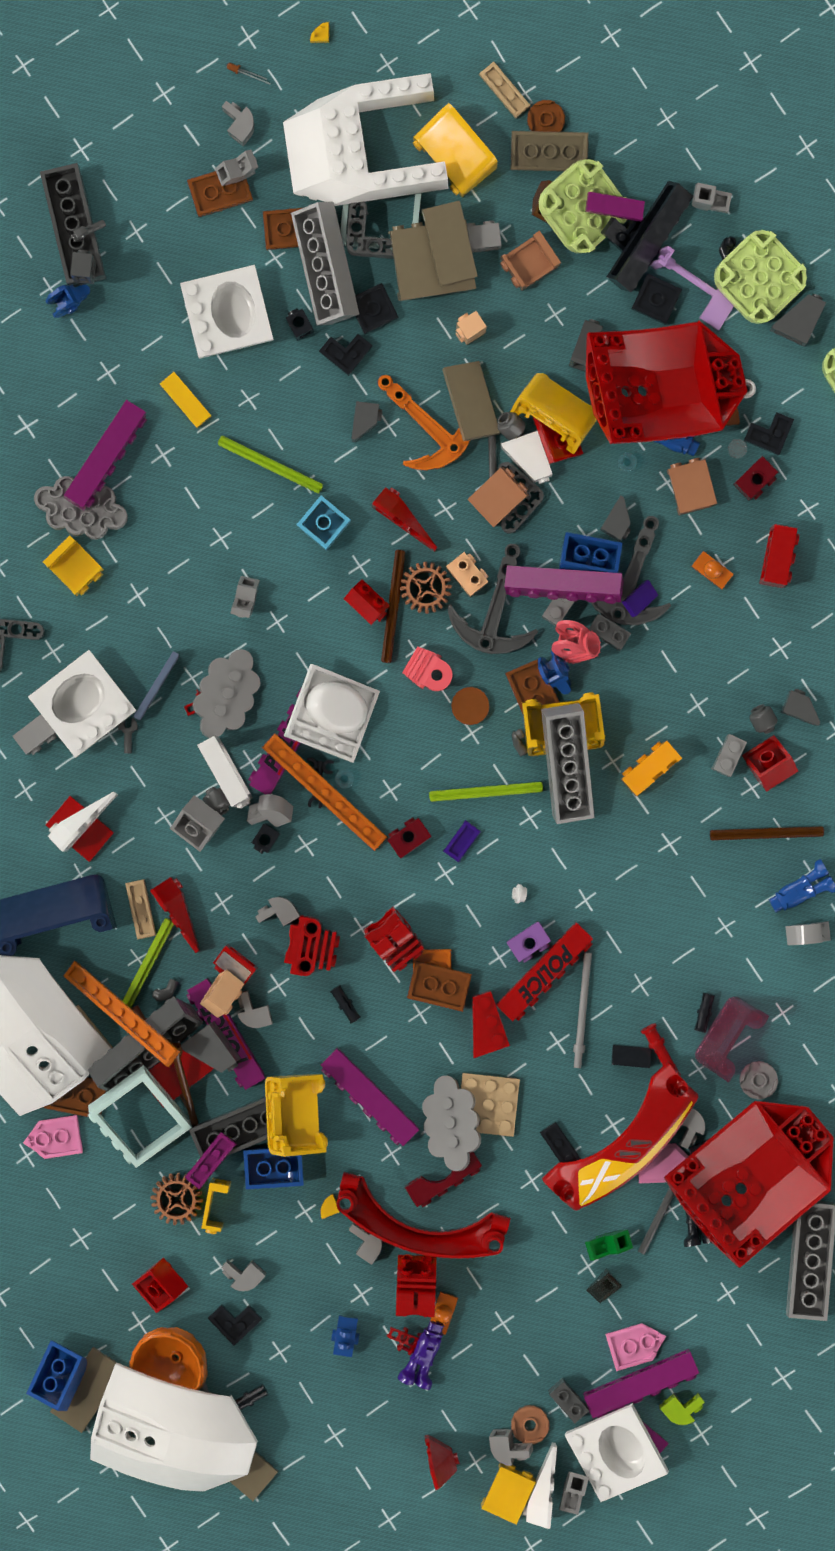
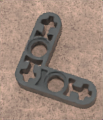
[346,202,394,259]
[498,462,544,534]
[0,619,45,672]

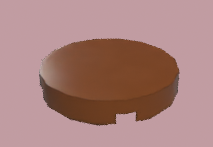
[527,100,565,132]
[451,687,489,725]

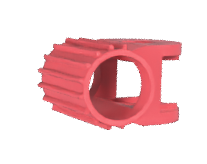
[551,620,601,664]
[402,646,452,691]

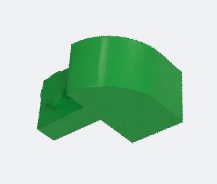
[585,1230,633,1261]

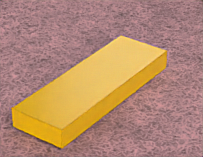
[160,372,211,428]

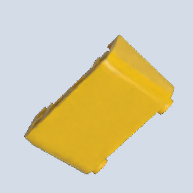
[413,103,498,197]
[510,373,597,454]
[522,692,605,756]
[265,1074,328,1157]

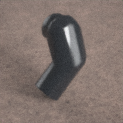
[719,236,736,260]

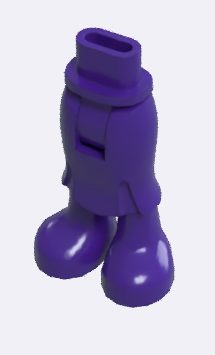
[397,1321,444,1390]

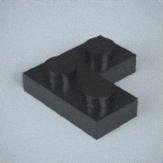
[601,217,644,252]
[319,334,373,376]
[744,412,794,456]
[208,1304,262,1346]

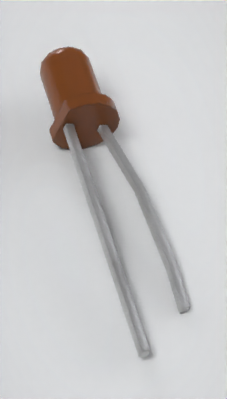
[227,63,271,84]

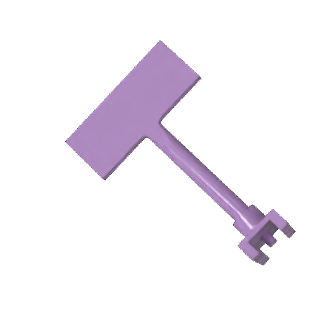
[649,246,734,331]

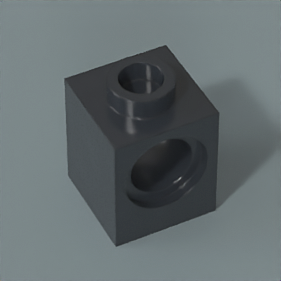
[286,308,314,341]
[251,823,281,854]

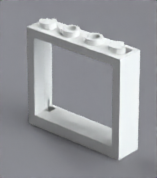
[197,736,253,808]

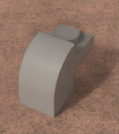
[222,101,254,146]
[215,150,258,186]
[692,183,732,213]
[231,576,260,618]
[247,794,293,827]
[255,897,301,926]
[785,921,831,945]
[238,990,273,1028]
[679,1108,705,1149]
[349,1223,382,1265]
[221,1259,266,1291]
[489,1429,533,1466]
[559,1472,589,1515]

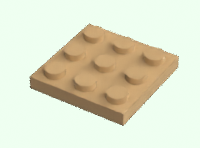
[461,1073,520,1137]

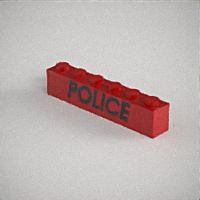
[496,922,593,1021]

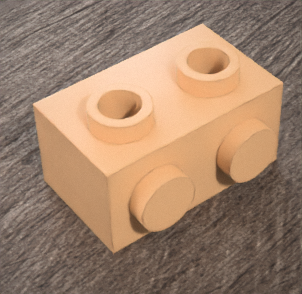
[455,311,487,345]
[446,552,488,597]
[200,970,244,1018]

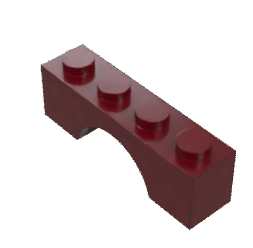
[405,1152,482,1207]

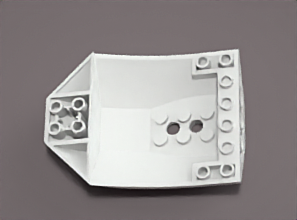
[0,955,111,1116]
[90,1363,258,1491]

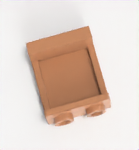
[500,230,561,291]
[667,457,717,515]
[468,467,529,527]

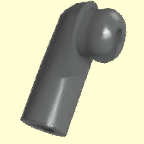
[511,729,527,757]
[152,979,179,1002]

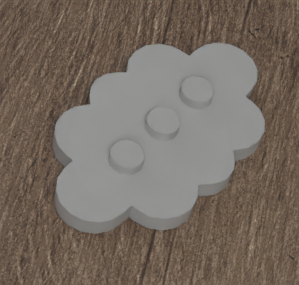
[34,476,128,540]
[193,649,260,738]
[422,1076,481,1171]

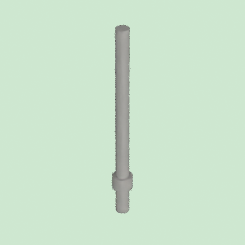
[573,953,592,1068]

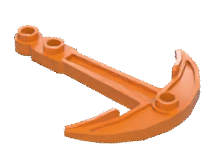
[378,375,470,471]

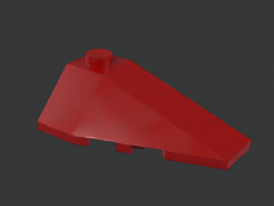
[372,487,437,552]
[150,877,200,953]
[425,1434,460,1490]

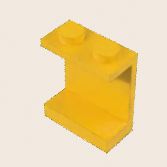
[43,535,104,596]
[201,1178,231,1234]
[481,1463,536,1525]

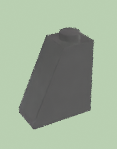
[770,294,826,347]
[569,319,603,372]
[181,1021,241,1073]

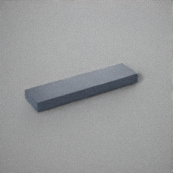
[133,651,180,720]

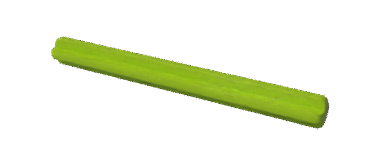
[218,436,323,493]
[429,782,543,802]
[123,918,174,1008]

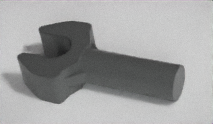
[71,220,106,242]
[118,718,138,754]

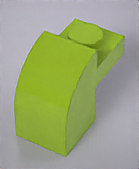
[659,1393,705,1425]

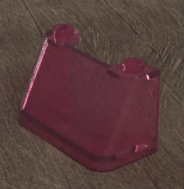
[695,997,769,1082]

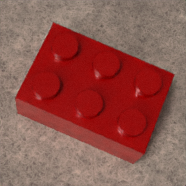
[759,524,800,588]

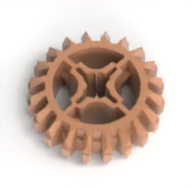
[400,562,452,614]
[151,1173,203,1225]

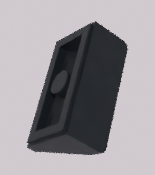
[611,1045,651,1068]

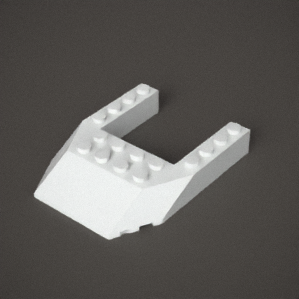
[283,73,448,206]

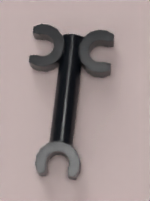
[307,758,334,808]

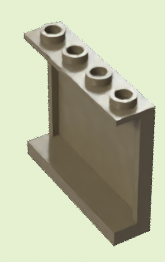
[388,219,476,301]

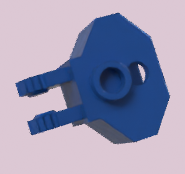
[45,284,90,318]
[538,651,571,695]
[331,1315,360,1357]

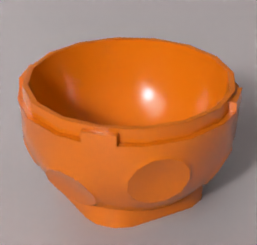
[129,1327,208,1391]

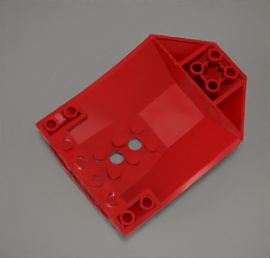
[586,320,747,444]
[664,1101,834,1268]

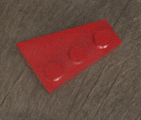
[472,990,510,1059]

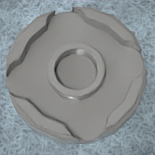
[739,1061,778,1100]

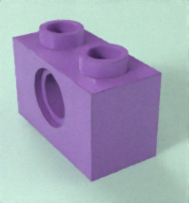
[506,921,551,963]

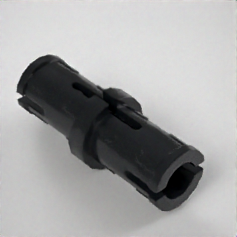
[330,985,361,1024]
[694,993,715,1033]
[235,1384,268,1410]

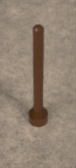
[172,1043,198,1126]

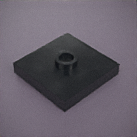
[631,274,682,325]
[355,283,399,335]

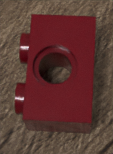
[733,456,778,501]
[387,817,432,859]

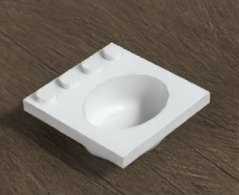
[180,265,273,359]
[28,650,137,758]
[284,664,380,763]
[565,1403,669,1502]

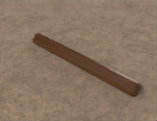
[381,550,405,663]
[710,826,824,840]

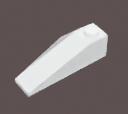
[48,792,118,852]
[522,1443,557,1529]

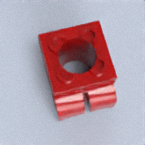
[364,906,424,972]
[284,915,340,976]
[396,1254,437,1317]

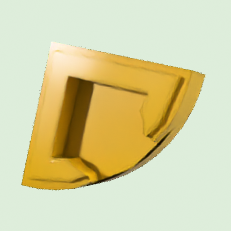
[310,22,329,43]
[321,1194,340,1219]

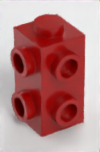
[344,579,390,625]

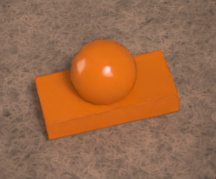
[691,551,733,590]
[430,1291,458,1335]

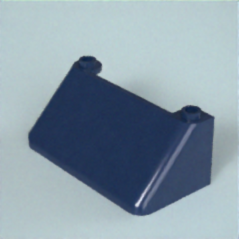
[0,874,117,956]

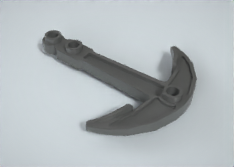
[590,516,671,625]
[448,544,538,654]

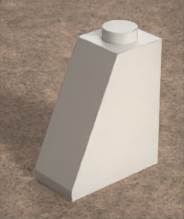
[501,431,553,484]

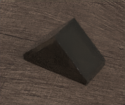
[586,1268,622,1303]

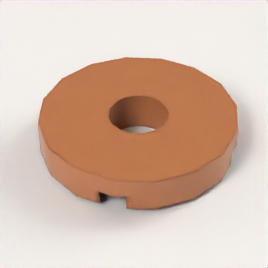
[511,1405,549,1444]

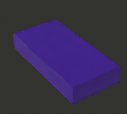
[622,580,658,617]
[443,820,481,862]

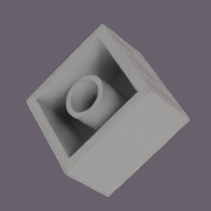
[170,795,225,852]

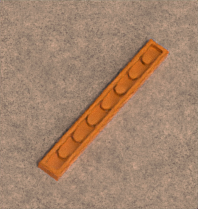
[262,733,387,851]
[63,961,181,1067]

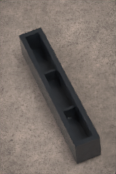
[606,181,693,292]

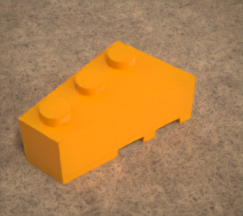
[621,741,682,796]

